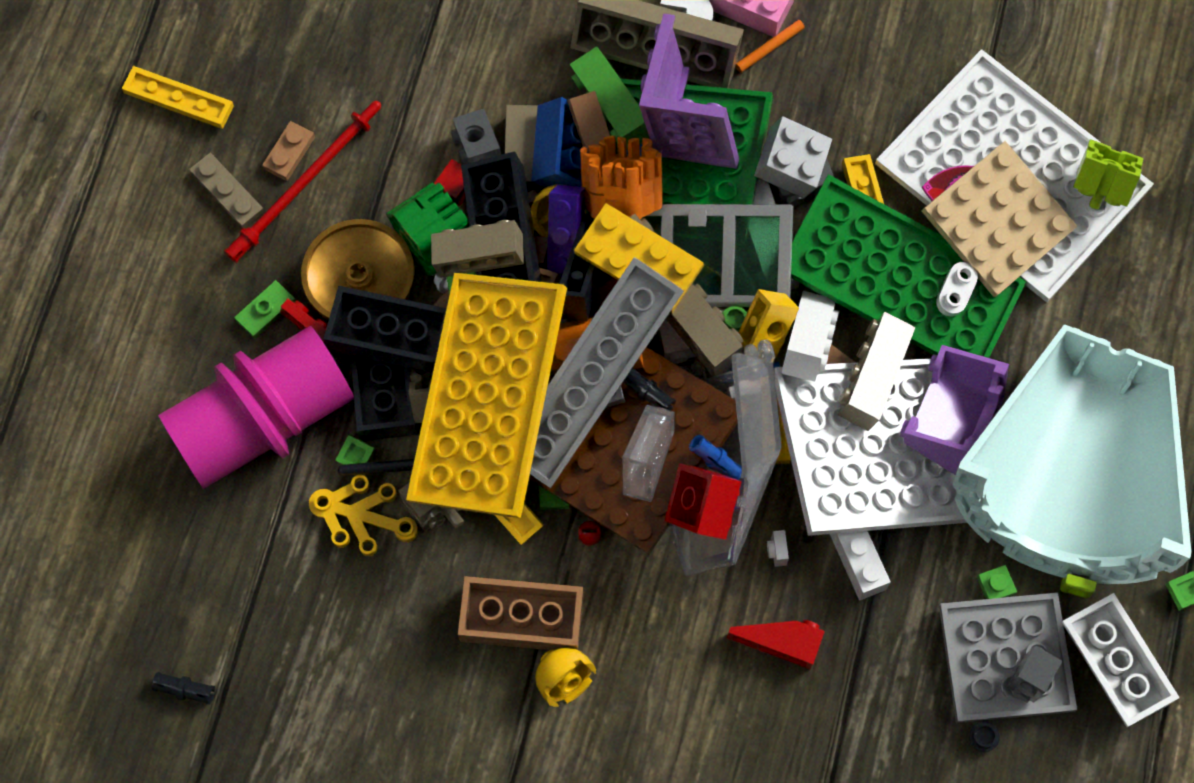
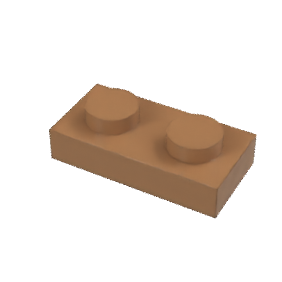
[262,121,315,181]

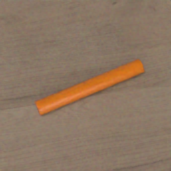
[735,20,805,73]

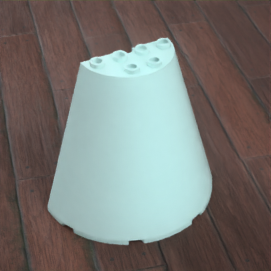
[953,325,1191,584]

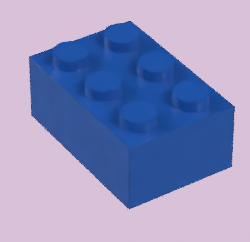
[531,97,583,188]

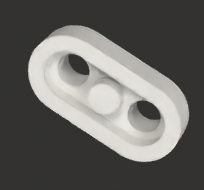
[936,262,978,317]

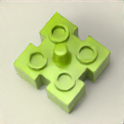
[1073,139,1143,209]

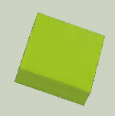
[1060,574,1097,599]

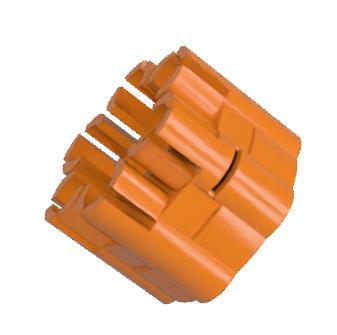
[580,136,663,219]

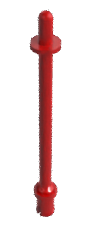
[224,101,381,264]

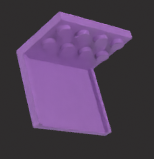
[639,13,739,169]

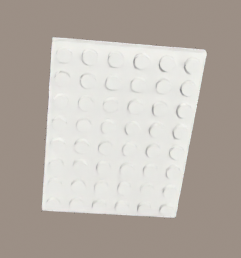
[875,49,1154,303]

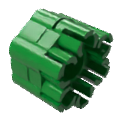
[386,182,469,276]

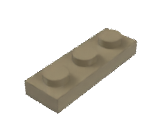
[189,152,265,228]

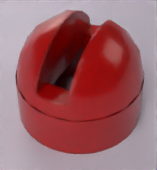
[578,521,601,546]

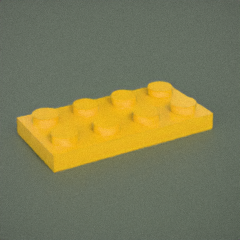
[574,203,704,313]

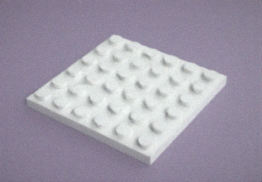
[772,359,967,536]

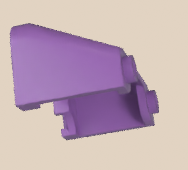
[900,345,1009,475]

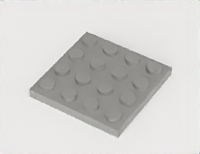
[939,593,1077,723]

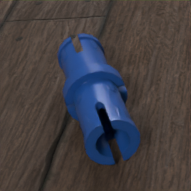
[689,435,743,480]

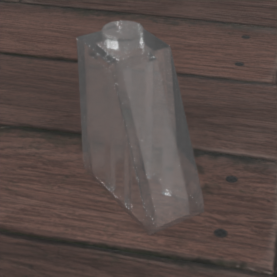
[622,405,675,502]

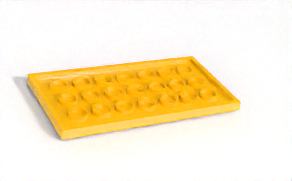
[406,273,567,519]

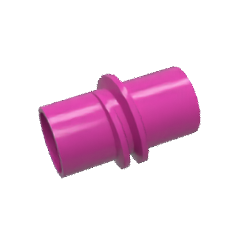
[158,326,354,489]

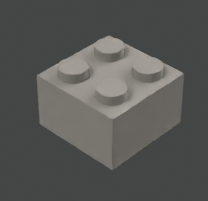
[754,116,832,198]

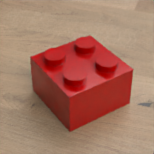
[664,463,742,540]

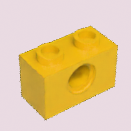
[738,289,799,357]

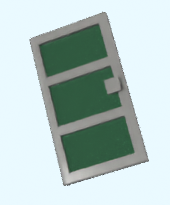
[605,204,793,307]

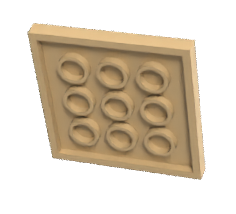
[921,141,1078,297]

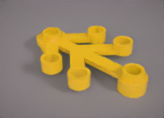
[309,475,418,556]

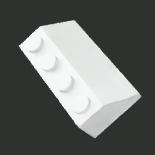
[1062,593,1179,727]

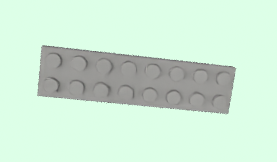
[530,257,684,488]

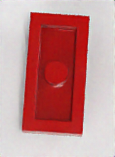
[280,298,327,346]

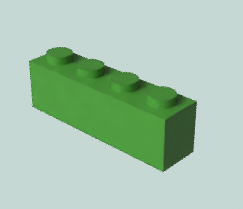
[570,46,650,150]

